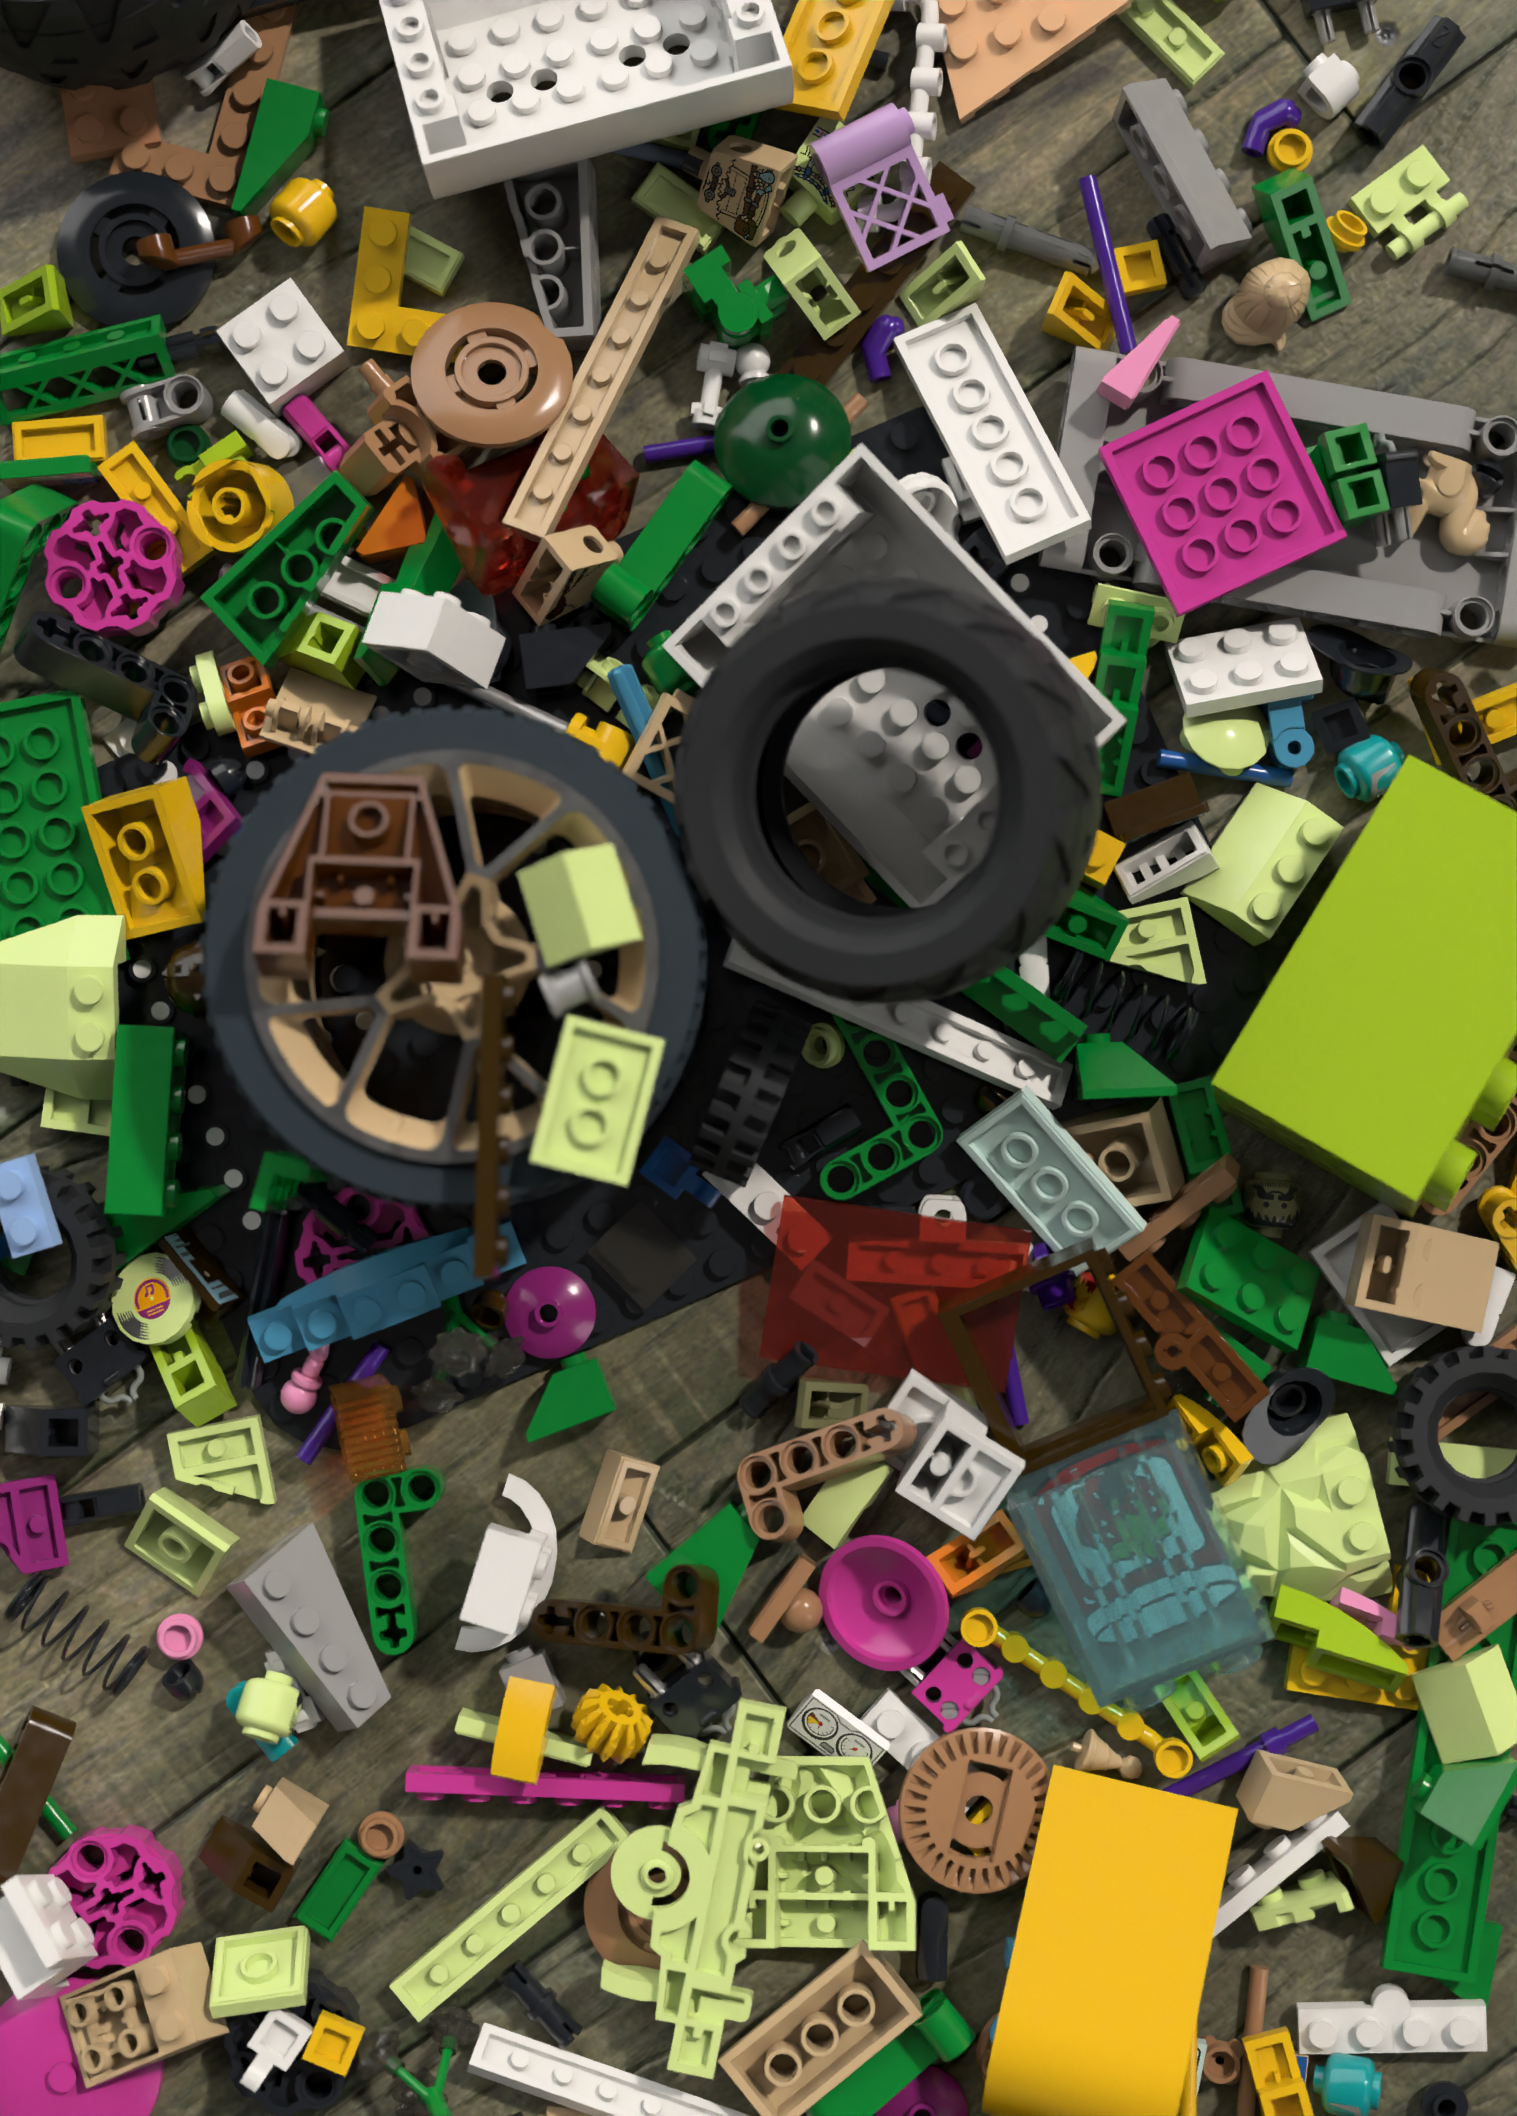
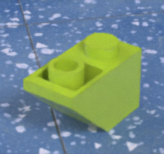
[279,611,365,690]

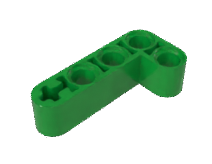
[591,460,733,632]
[354,1464,446,1655]
[804,1988,976,2116]

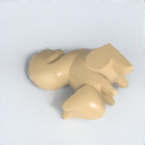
[1409,450,1490,556]

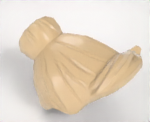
[1222,257,1311,351]

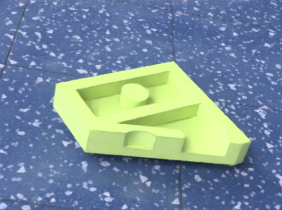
[1105,897,1206,986]
[166,1414,277,1505]

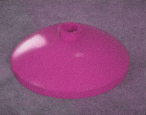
[819,1535,949,1671]

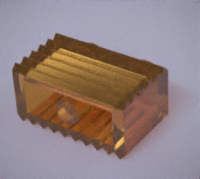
[329,1374,412,1484]

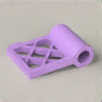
[809,103,954,272]

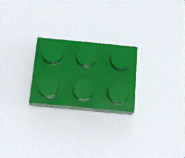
[1176,1206,1321,1354]

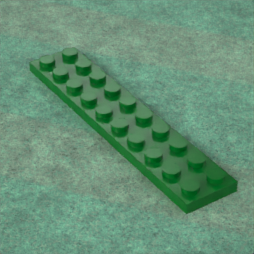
[1379,1517,1517,1984]

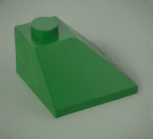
[1071,1033,1178,1100]
[1410,1753,1517,1850]

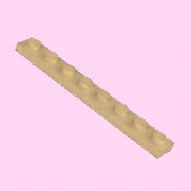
[502,215,700,543]

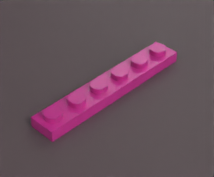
[405,1764,686,1809]

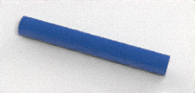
[1156,749,1293,788]

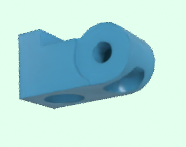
[1260,694,1314,770]

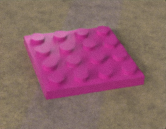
[1098,370,1347,618]

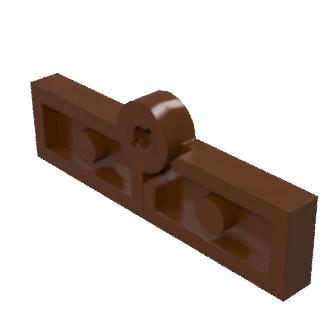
[1111,1249,1271,1423]

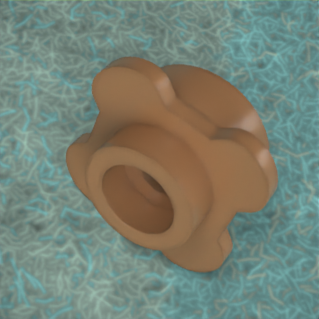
[1201,2035,1244,2085]

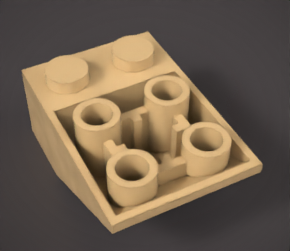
[1344,1213,1500,1333]
[59,1942,229,2089]

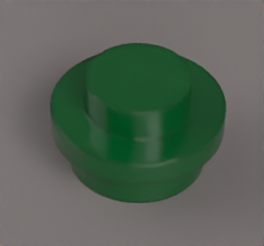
[165,424,212,468]

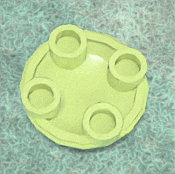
[1180,705,1270,776]

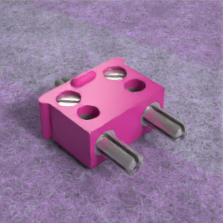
[899,1631,1003,1733]

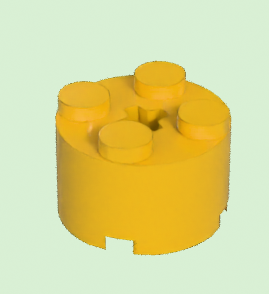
[187,459,294,555]

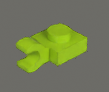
[174,430,254,500]

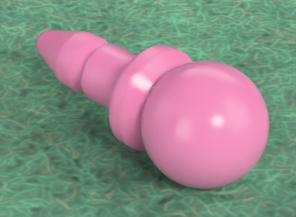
[280,1344,329,1414]

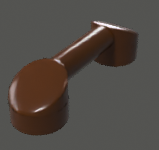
[135,215,263,270]

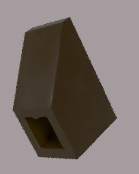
[199,1815,303,1913]

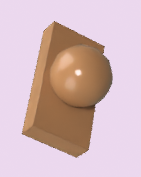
[748,1553,823,1643]

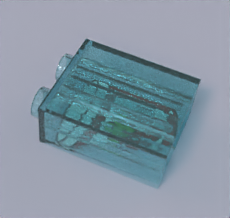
[1007,1408,1275,1710]

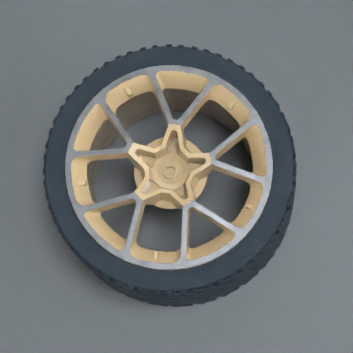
[200,706,710,1211]

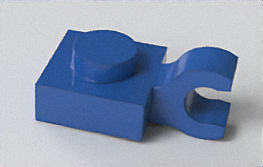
[639,1135,722,1208]

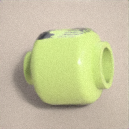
[235,1671,303,1744]

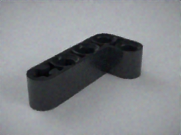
[13,611,197,765]

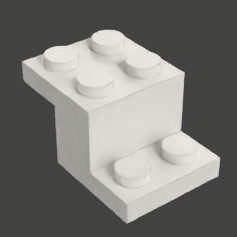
[869,1369,1026,1541]
[0,1874,98,2000]

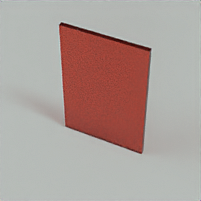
[759,1195,1032,1393]

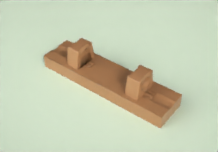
[1437,1548,1517,1662]

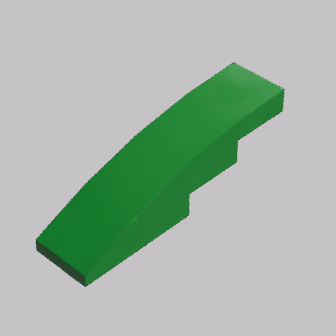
[354,505,476,686]
[1093,599,1155,797]
[1167,1076,1246,1226]

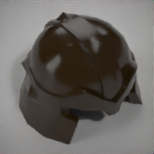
[162,939,209,1021]

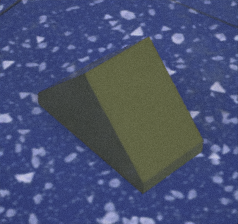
[793,1376,870,1429]

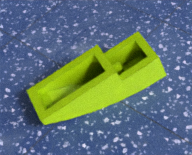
[1264,1584,1409,1693]

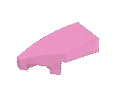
[1329,1587,1416,1651]

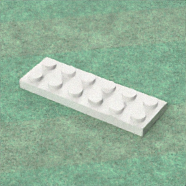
[893,303,1092,565]

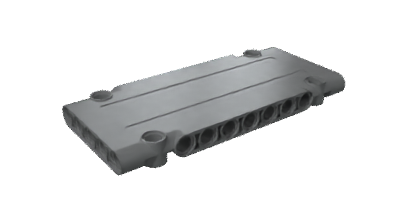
[1038,346,1517,648]

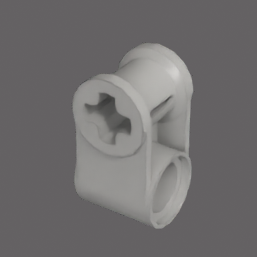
[119,374,214,442]

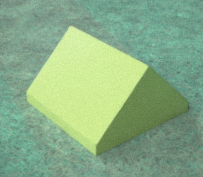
[517,843,643,969]
[124,1486,241,1598]
[1410,1643,1517,1764]

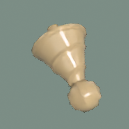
[1070,1729,1143,1781]

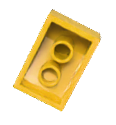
[81,776,206,940]

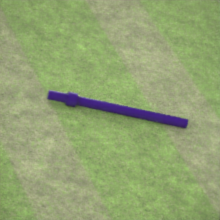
[1161,1714,1319,1797]

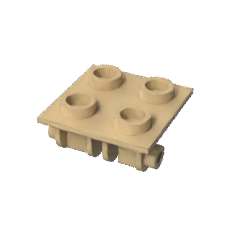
[259,667,377,755]

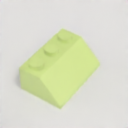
[1180,782,1344,946]

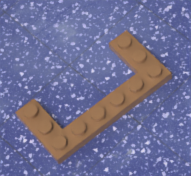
[109,3,300,210]

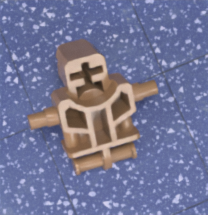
[339,358,475,499]

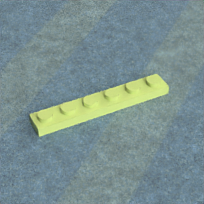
[389,1804,630,2022]

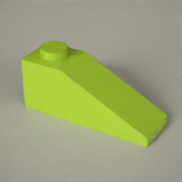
[149,1317,237,1427]

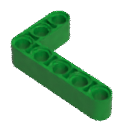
[0,482,80,654]
[819,1012,943,1200]

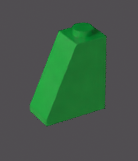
[645,1499,760,1634]

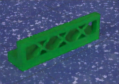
[0,314,176,426]
[960,967,1089,1064]
[250,1151,333,1211]

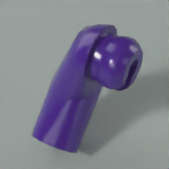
[1241,98,1302,158]
[861,314,905,383]

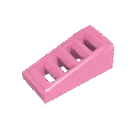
[1096,316,1180,410]

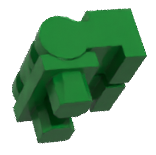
[682,245,789,350]
[1305,422,1391,530]

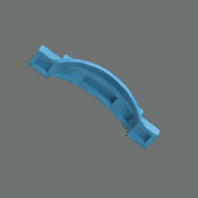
[247,1217,526,1363]

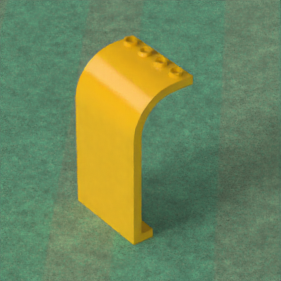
[982,1765,1238,2116]

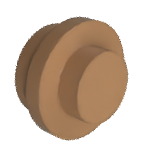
[358,1811,405,1859]

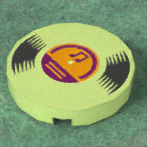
[111,1252,201,1346]

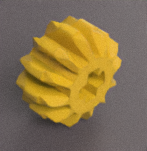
[570,1683,653,1764]

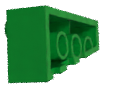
[200,470,375,668]
[105,1024,190,1218]

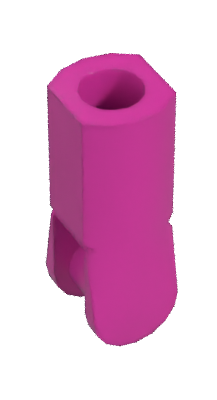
[281,393,351,472]

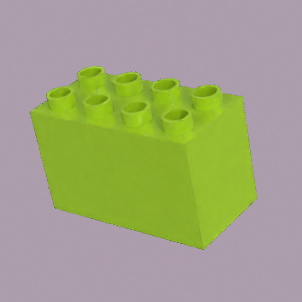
[1211,754,1517,1219]

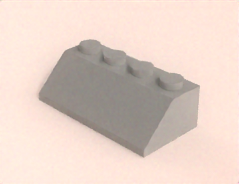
[1112,78,1253,274]

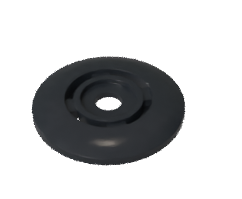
[57,171,216,327]

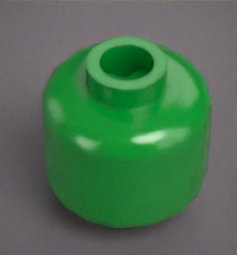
[641,630,701,696]

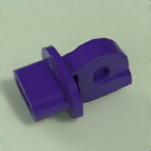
[1029,1242,1077,1311]

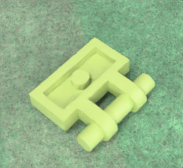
[1347,145,1469,261]

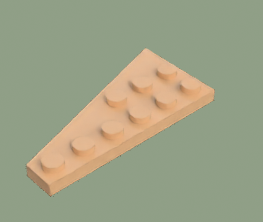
[937,0,1134,124]

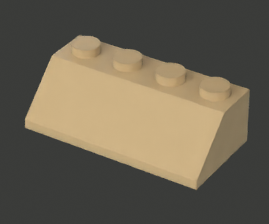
[717,1940,922,2116]

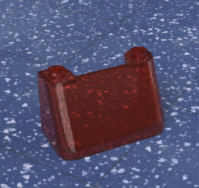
[422,428,640,596]

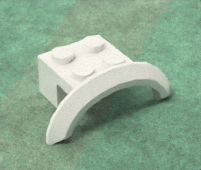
[455,1473,558,1653]

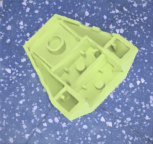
[0,915,126,1100]

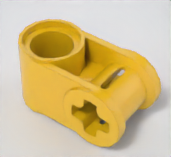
[1477,1186,1517,1275]

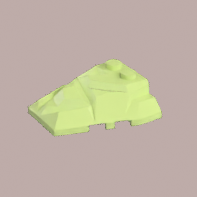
[1208,1412,1393,1601]
[730,1756,916,1951]

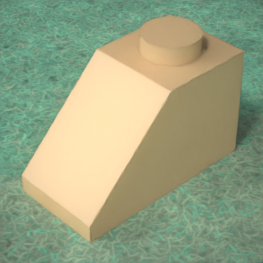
[1235,1749,1354,1831]
[252,1777,330,1865]

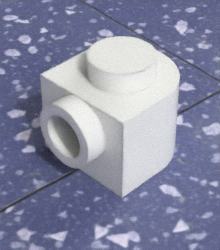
[1297,53,1360,120]

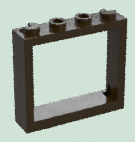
[938,1237,1172,1478]

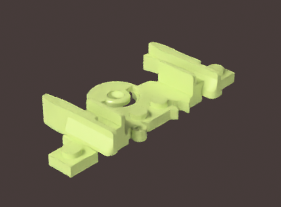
[600,1698,799,2079]

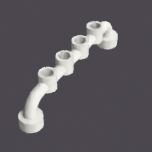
[857,0,948,233]

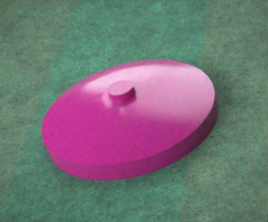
[0,1972,165,2116]

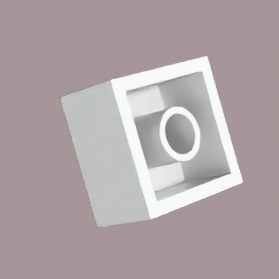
[216,277,351,417]
[362,588,506,689]

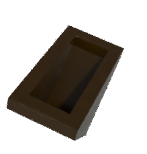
[1321,1836,1405,1925]

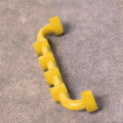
[960,1607,1193,1778]

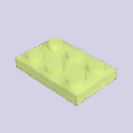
[529,1015,665,1186]

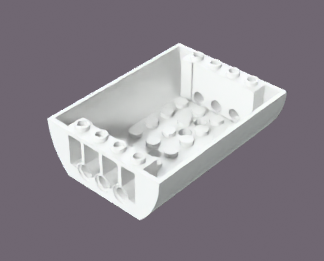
[379,0,794,200]
[662,443,1127,908]

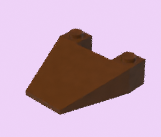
[253,772,466,985]

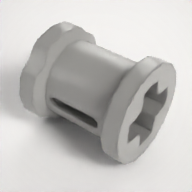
[538,958,602,1019]

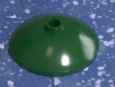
[714,373,852,509]

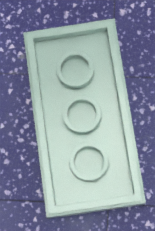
[956,1085,1147,1277]

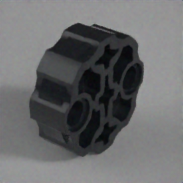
[224,1968,366,2116]

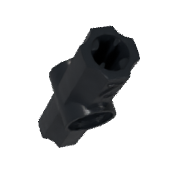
[1352,15,1466,150]
[1395,1503,1450,1649]

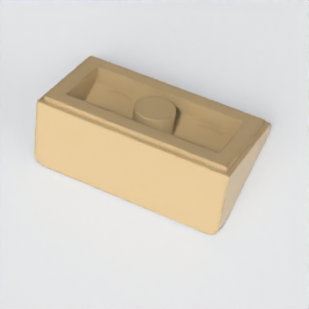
[579,1449,660,1554]

